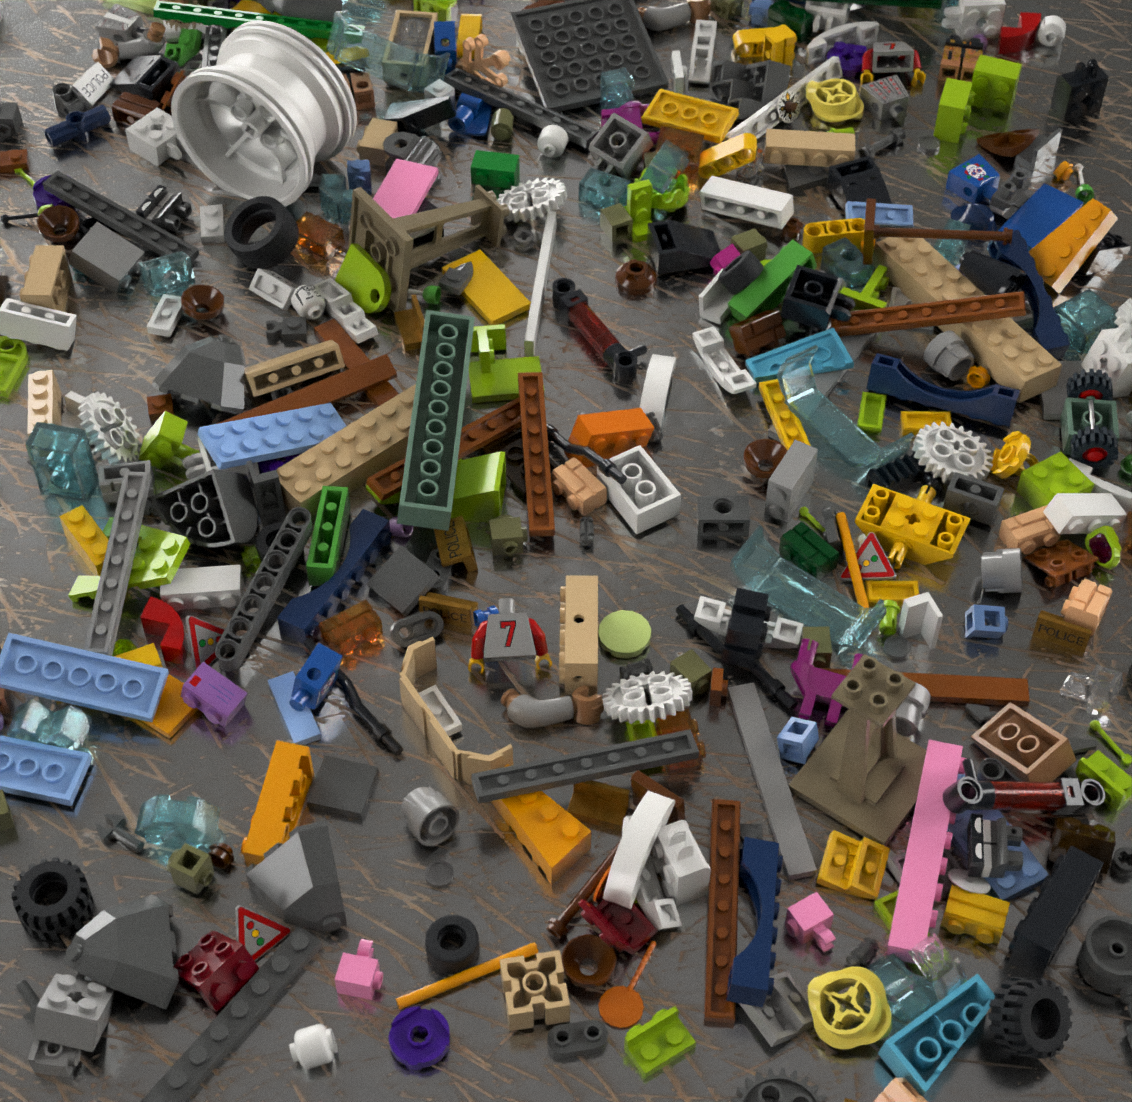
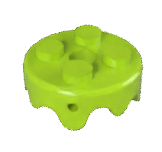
[634,168,690,212]

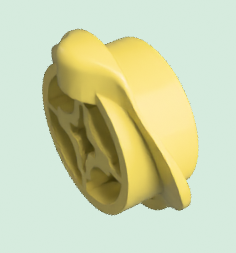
[806,79,864,123]
[808,966,892,1050]

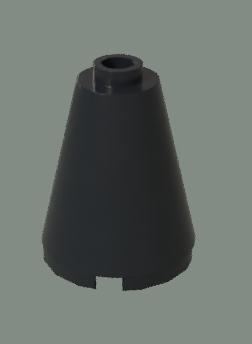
[959,250,1027,295]

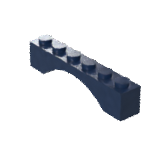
[987,229,1070,359]
[866,353,1020,426]
[277,509,392,644]
[726,837,783,1007]

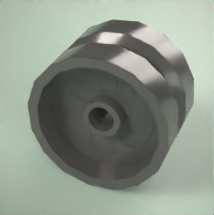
[1077,916,1132,994]

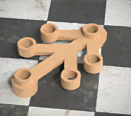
[456,34,511,88]

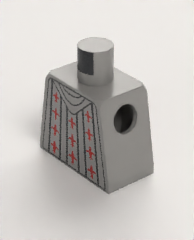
[859,75,909,121]

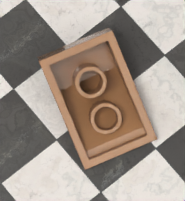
[971,702,1076,790]

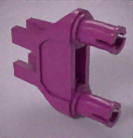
[601,101,665,145]
[790,638,863,728]

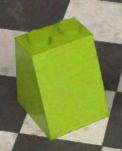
[451,452,506,523]

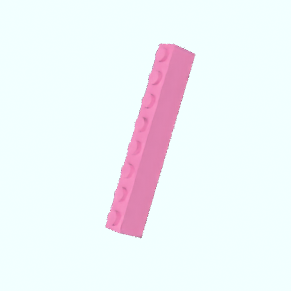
[886,740,967,965]

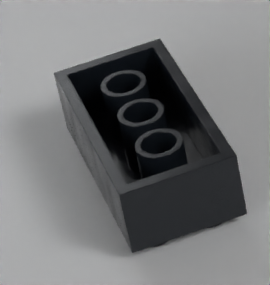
[1008,845,1104,979]

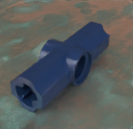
[43,104,111,147]

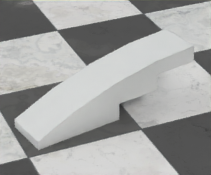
[688,20,717,84]
[313,278,378,344]

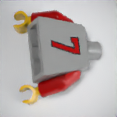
[860,41,926,87]
[468,598,552,673]

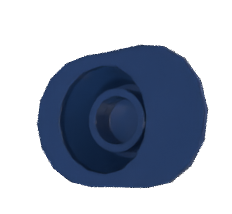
[950,203,997,242]

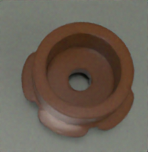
[782,217,803,238]
[208,842,234,869]

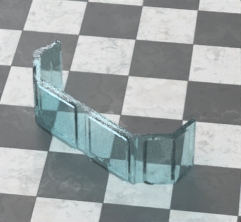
[327,10,450,93]
[777,345,914,469]
[730,526,887,650]

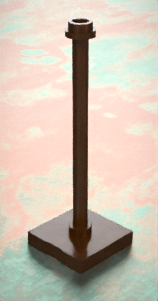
[863,198,1012,265]
[546,770,685,939]

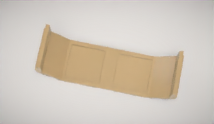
[399,637,513,785]

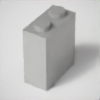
[68,222,144,294]
[765,440,818,522]

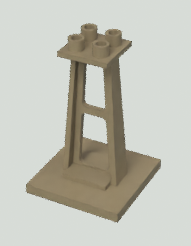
[348,185,510,312]
[788,654,927,846]

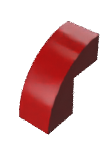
[997,12,1041,54]
[140,597,188,665]

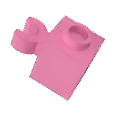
[785,892,836,953]
[334,939,383,1000]

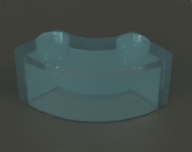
[640,139,690,194]
[866,953,939,1023]

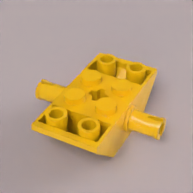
[854,484,971,569]

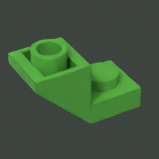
[164,28,203,66]

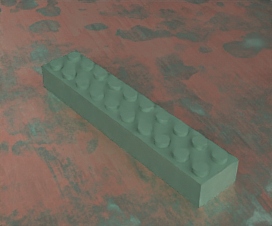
[397,310,475,531]

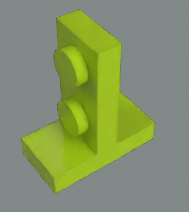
[624,179,653,243]
[840,264,889,311]
[471,324,507,374]

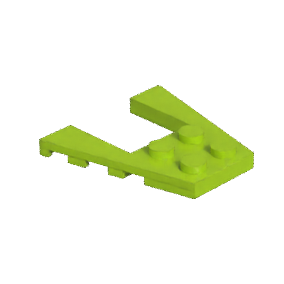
[68,517,191,602]

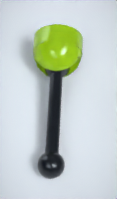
[0,204,54,223]

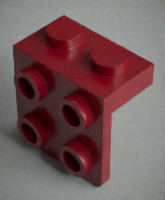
[578,899,658,955]
[173,931,260,1012]

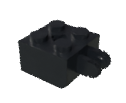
[1050,59,1109,122]
[781,265,855,330]

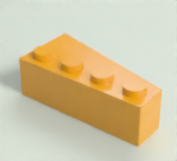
[1029,198,1118,294]
[241,740,315,867]
[491,764,591,885]

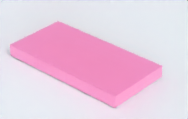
[373,159,438,218]

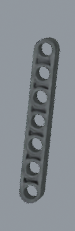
[215,507,313,672]

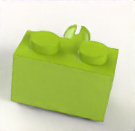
[138,411,200,469]

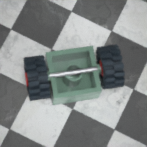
[1060,368,1120,471]

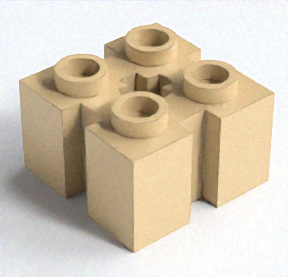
[500,950,570,1031]

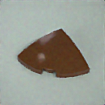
[976,129,1039,157]

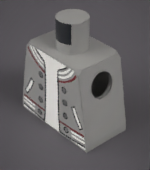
[94,4,148,46]

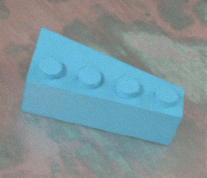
[878,974,995,1096]

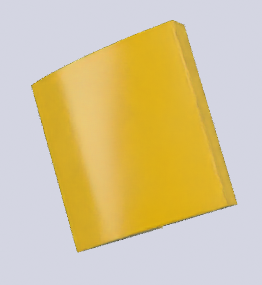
[816,830,890,899]

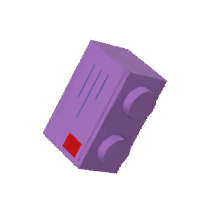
[181,662,248,728]

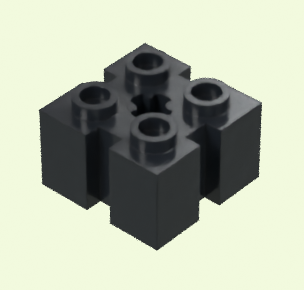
[720,588,772,669]

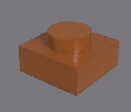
[147,394,174,421]
[709,668,728,706]

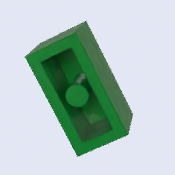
[471,150,520,189]

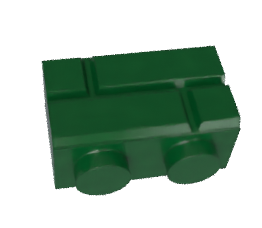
[767,0,814,43]
[779,522,839,582]

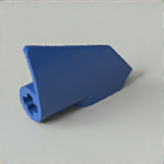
[448,93,492,136]

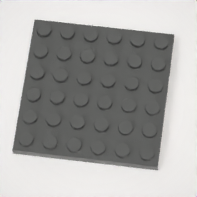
[510,0,669,112]

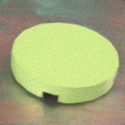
[598,610,651,658]

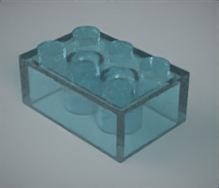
[25,422,99,502]

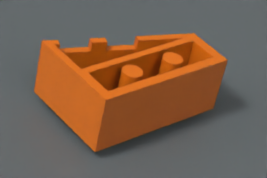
[564,408,655,468]

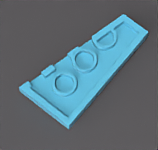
[745,327,854,383]

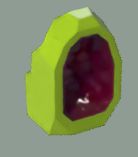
[1085,525,1121,570]

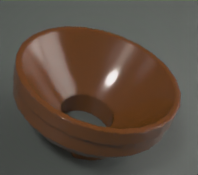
[37,205,80,242]
[615,259,657,296]
[181,284,224,321]
[743,439,788,479]
[561,934,616,988]

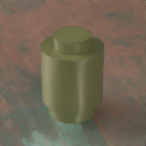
[490,108,514,140]

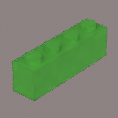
[727,240,817,322]
[306,486,351,586]

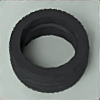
[224,196,299,270]

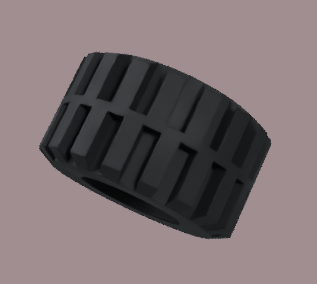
[11,857,93,940]
[988,977,1072,1059]

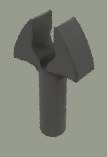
[96,814,144,852]
[16,980,40,1027]

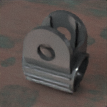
[383,132,442,173]

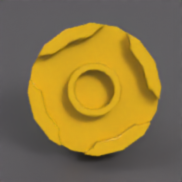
[991,431,1039,479]

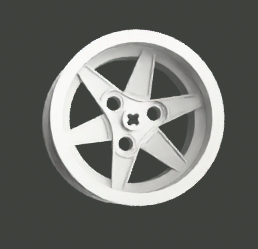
[171,21,357,207]

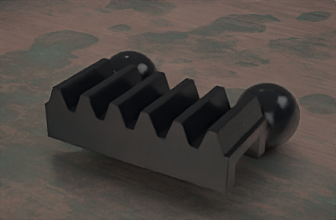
[866,451,943,493]

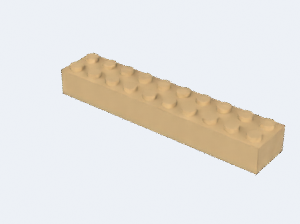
[872,228,1062,403]

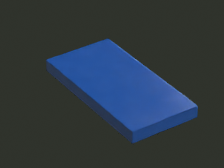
[998,183,1083,252]

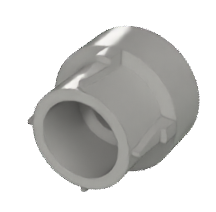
[923,330,975,381]
[981,548,1023,594]
[896,682,931,736]
[401,786,459,846]

